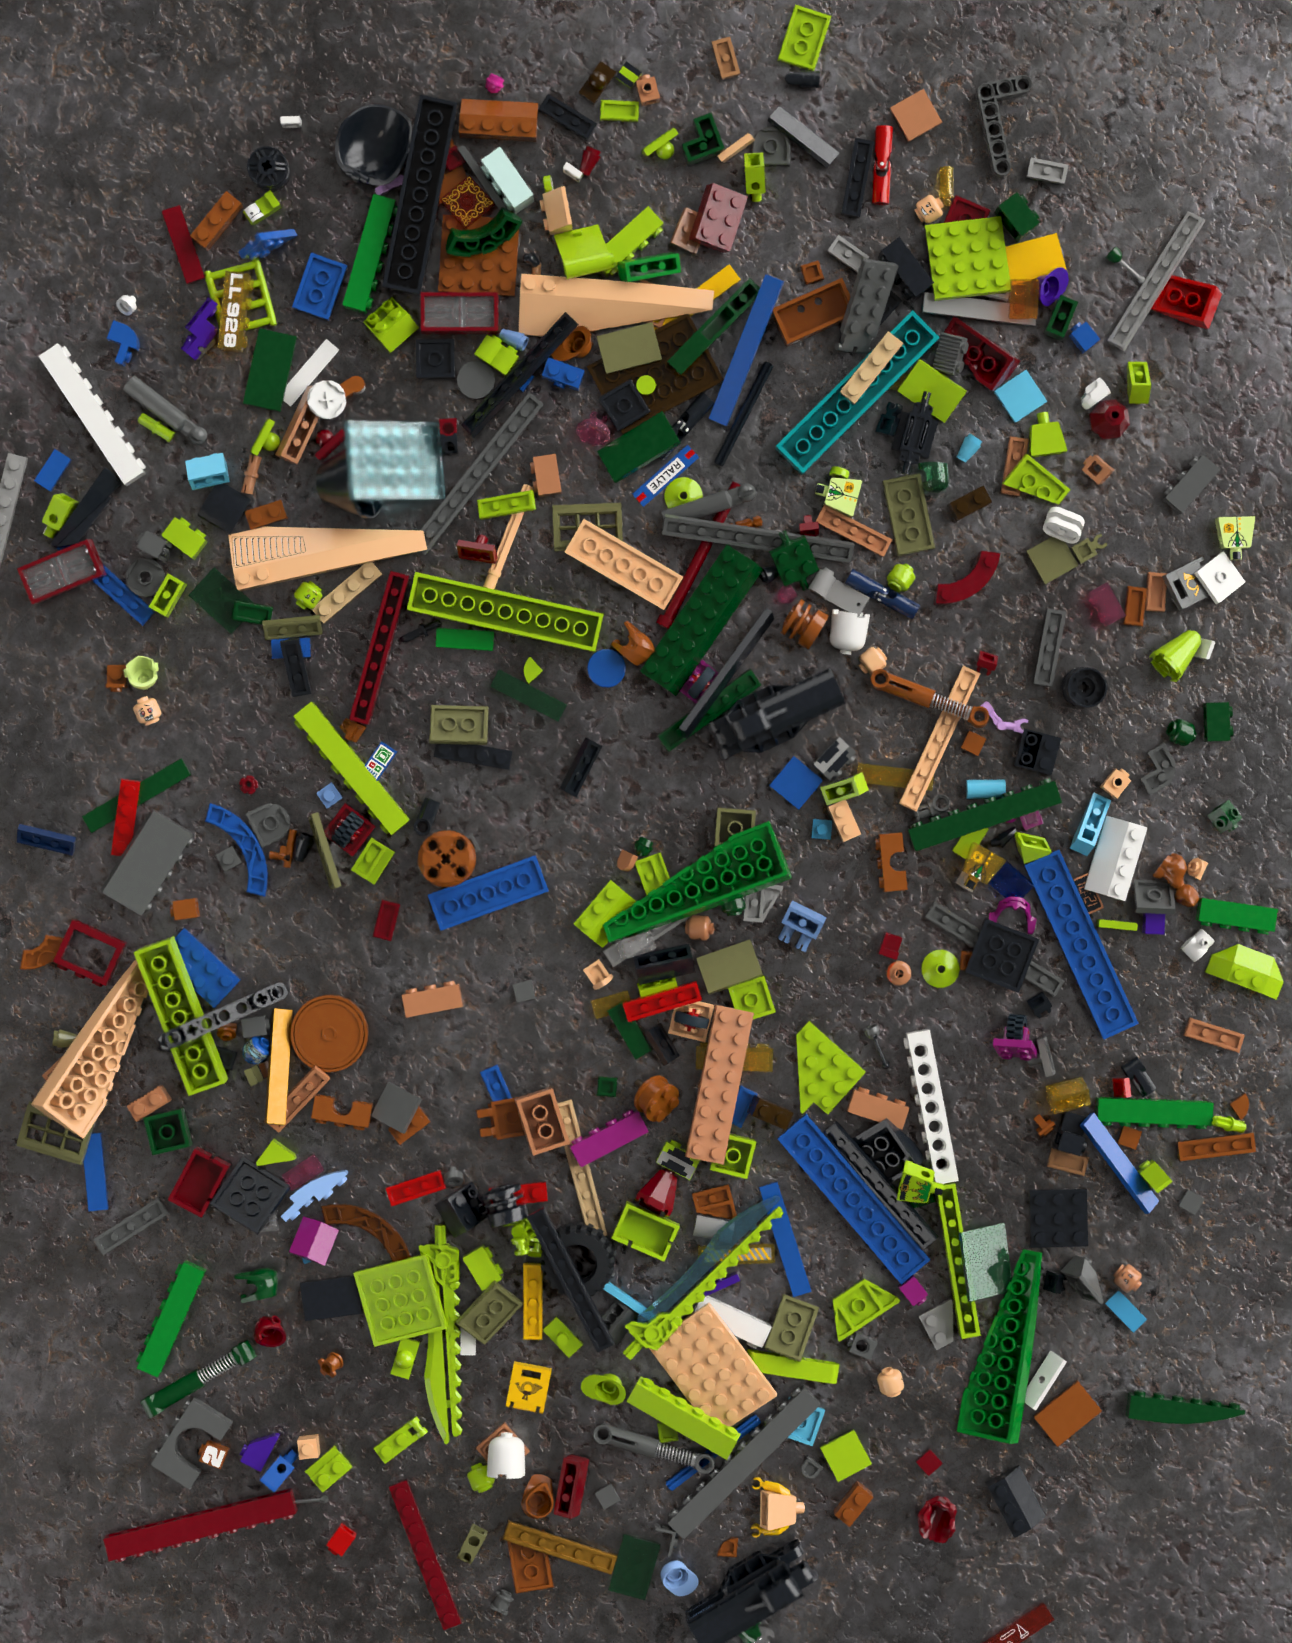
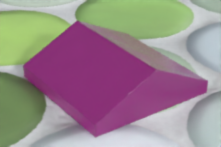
[289,1217,339,1266]

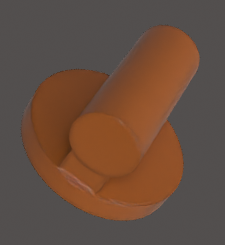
[217,1023,238,1041]

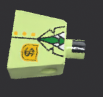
[815,478,862,518]
[1215,516,1255,560]

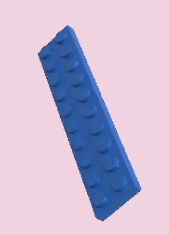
[1024,849,1139,1039]
[777,1114,930,1285]

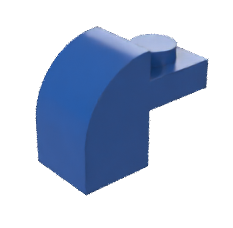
[107,320,140,367]

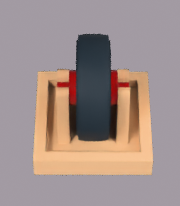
[668,1001,714,1042]

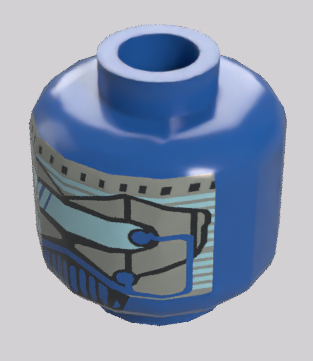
[242,1036,270,1065]

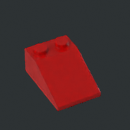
[1151,275,1222,329]

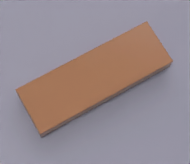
[1000,436,1029,496]
[1183,1017,1245,1053]

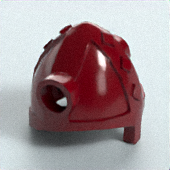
[254,1316,286,1347]

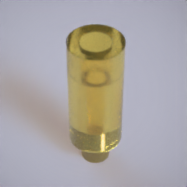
[940,166,954,206]

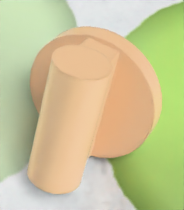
[1187,858,1208,880]

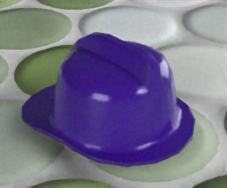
[1029,267,1069,306]

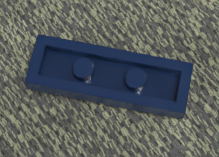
[17,824,76,856]

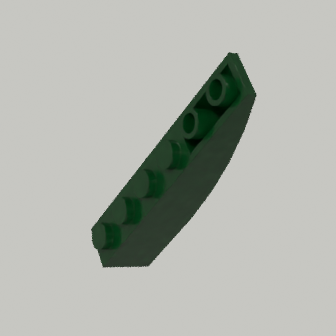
[667,278,760,375]
[1125,1390,1245,1424]

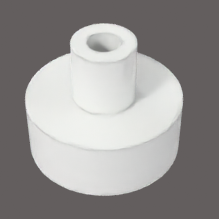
[116,295,137,316]

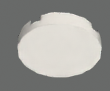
[307,380,346,419]

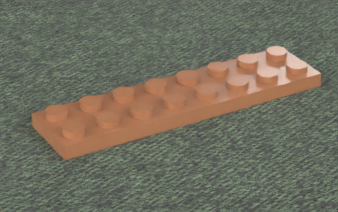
[685,1005,754,1165]

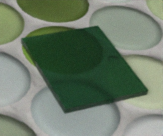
[959,1223,1012,1302]

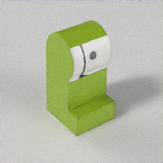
[243,190,282,225]

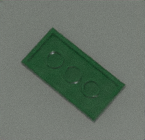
[243,328,297,412]
[597,411,681,483]

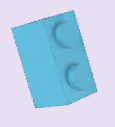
[185,453,230,490]

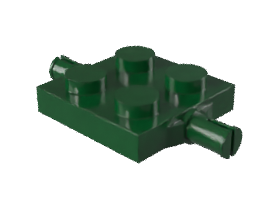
[769,530,819,591]

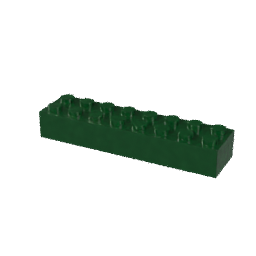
[640,545,763,696]

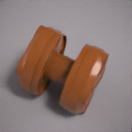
[418,831,476,887]

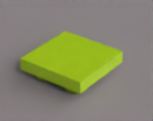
[820,1429,872,1482]

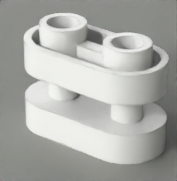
[1043,507,1085,544]

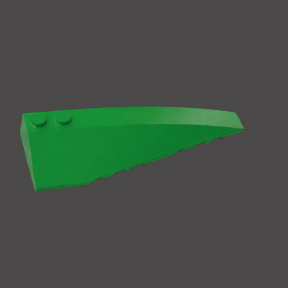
[957,1249,1042,1444]

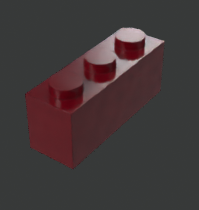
[553,1454,589,1519]

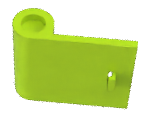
[554,224,615,280]

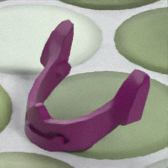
[988,897,1037,934]

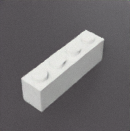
[693,1295,772,1349]

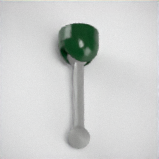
[1105,246,1145,284]

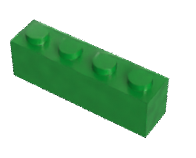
[1195,898,1278,935]

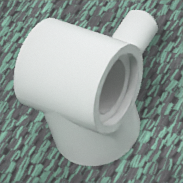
[1181,929,1215,962]

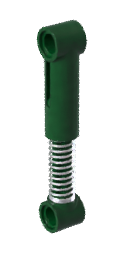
[140,1339,257,1419]

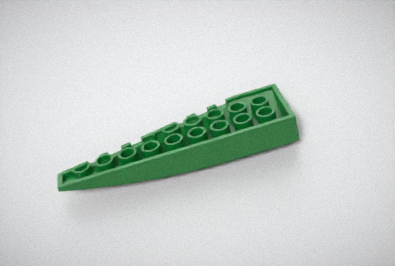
[603,821,792,943]

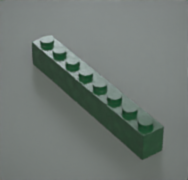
[908,778,1063,851]

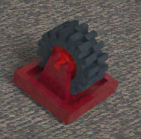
[324,803,376,857]

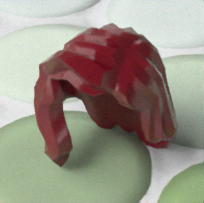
[917,1496,957,1543]

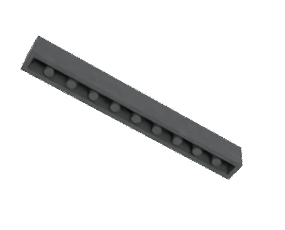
[668,1385,820,1539]

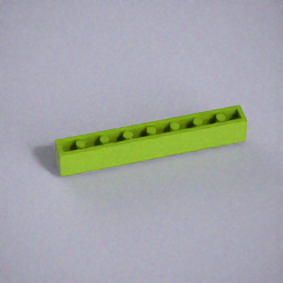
[294,701,410,835]
[936,1182,981,1339]

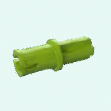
[138,413,175,442]
[1212,1116,1246,1133]

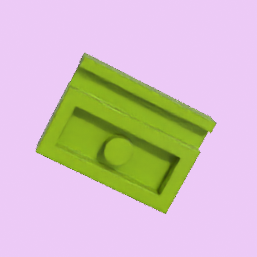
[351,837,395,885]
[635,852,670,895]
[305,1445,353,1493]

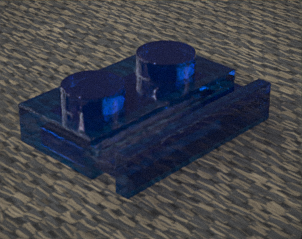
[987,860,1034,898]

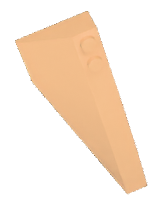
[519,274,714,337]

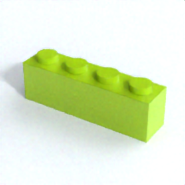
[601,206,664,277]

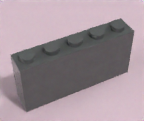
[100,808,193,916]

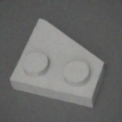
[918,1298,953,1350]

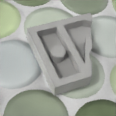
[743,885,783,923]

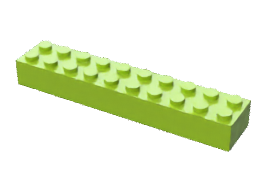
[407,572,604,653]

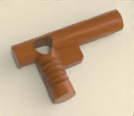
[269,829,297,868]

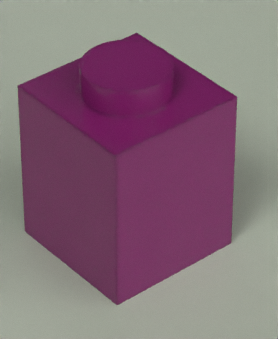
[898,1275,928,1307]

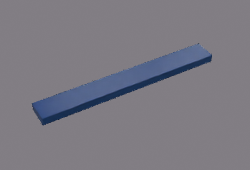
[709,274,784,426]

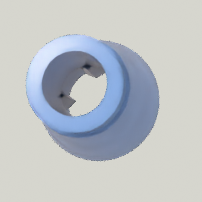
[499,328,529,351]

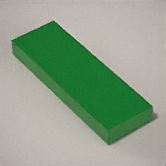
[435,628,494,651]

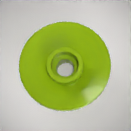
[664,477,703,508]
[921,950,960,988]

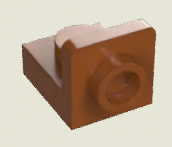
[105,665,127,692]

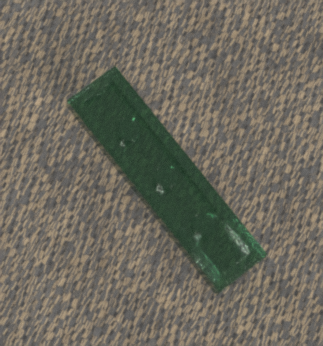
[491,669,567,722]

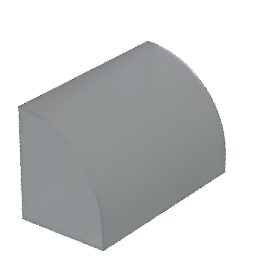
[692,1213,735,1243]

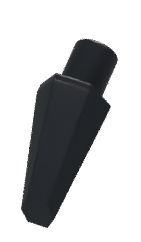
[990,826,1016,848]

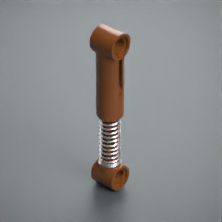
[871,669,989,728]

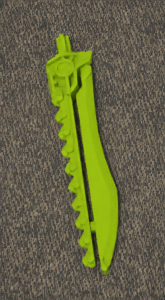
[419,1224,463,1444]

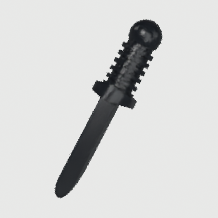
[400,620,441,643]

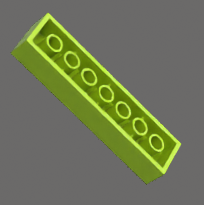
[134,936,228,1096]

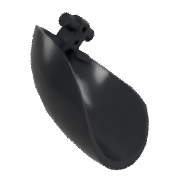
[335,104,412,186]

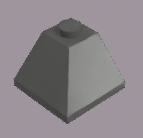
[1060,1255,1104,1305]

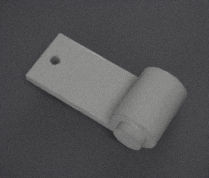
[808,567,870,617]

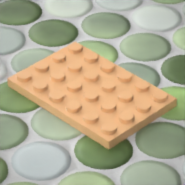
[649,1302,777,1427]

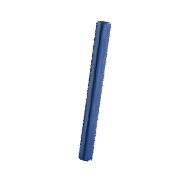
[665,1414,761,1491]

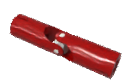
[872,125,893,205]

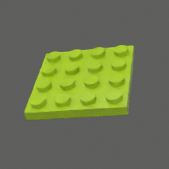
[924,216,1012,301]
[353,1253,448,1347]

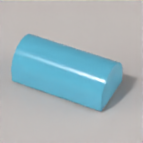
[966,779,1006,799]

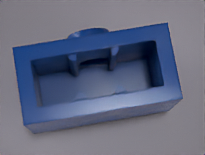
[542,357,585,391]

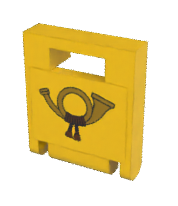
[505,1361,552,1414]

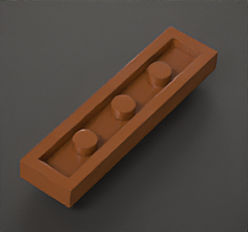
[1177,1132,1256,1161]

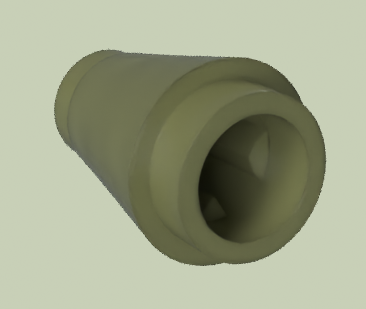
[52,1029,77,1048]

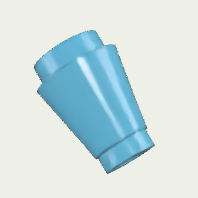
[956,433,982,463]

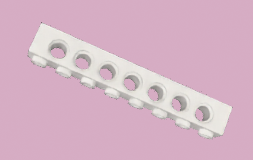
[903,1029,959,1184]

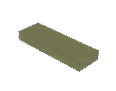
[262,615,322,640]

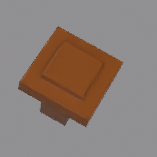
[340,718,366,743]
[1034,1114,1056,1138]

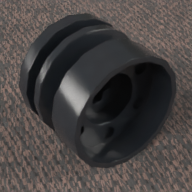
[247,146,291,193]
[1061,667,1108,708]
[482,1183,529,1227]

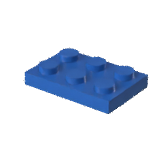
[292,253,348,321]

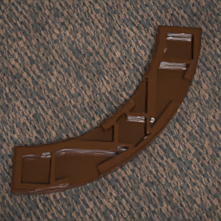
[321,1204,411,1262]

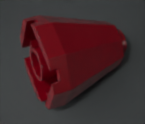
[1089,399,1130,440]
[634,1168,677,1218]

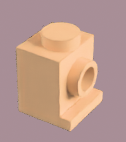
[1100,768,1131,799]

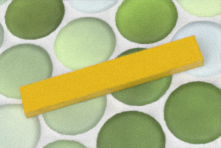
[653,264,741,330]

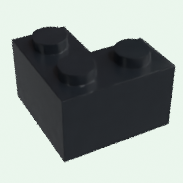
[1053,1109,1087,1156]

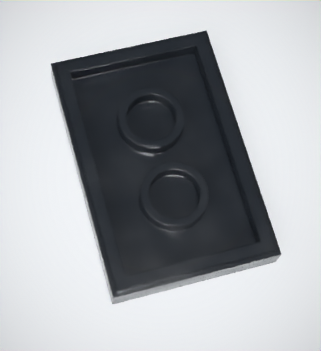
[300,1275,362,1321]

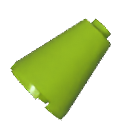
[1149,630,1202,682]

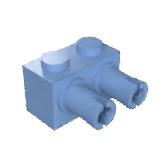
[778,901,827,952]

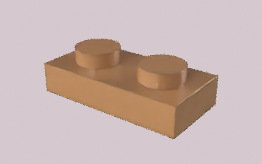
[711,37,740,80]

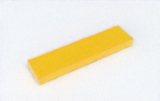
[523,1263,543,1340]

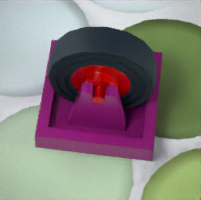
[680,660,718,704]

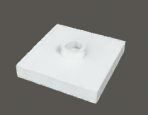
[1194,551,1245,604]

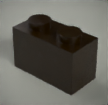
[947,485,992,522]
[747,1095,794,1130]

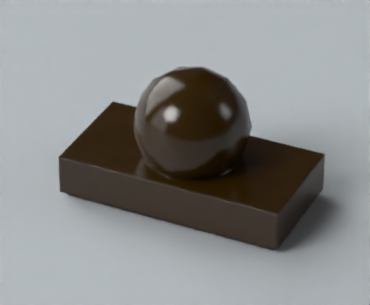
[579,61,616,105]

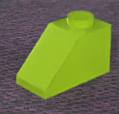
[1127,362,1151,404]
[1138,1160,1173,1194]

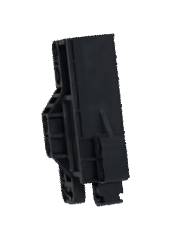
[706,668,846,760]
[685,1539,819,1643]

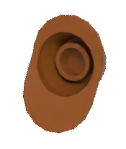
[551,326,594,362]

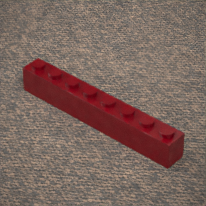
[349,571,410,725]

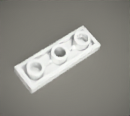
[1025,1351,1067,1410]

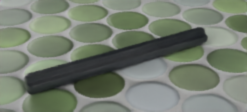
[715,361,773,466]

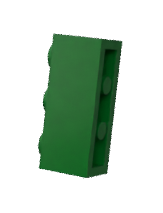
[617,252,681,282]

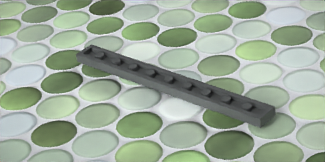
[420,392,544,555]
[662,514,854,563]

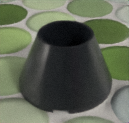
[316,441,385,519]

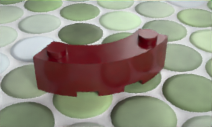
[934,551,1001,605]

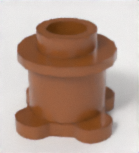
[318,1352,343,1378]

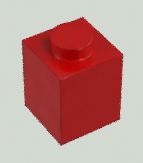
[326,1523,357,1556]

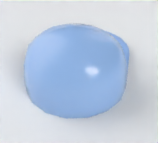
[660,1560,698,1596]

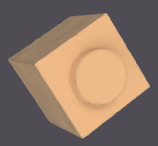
[297,1434,320,1460]

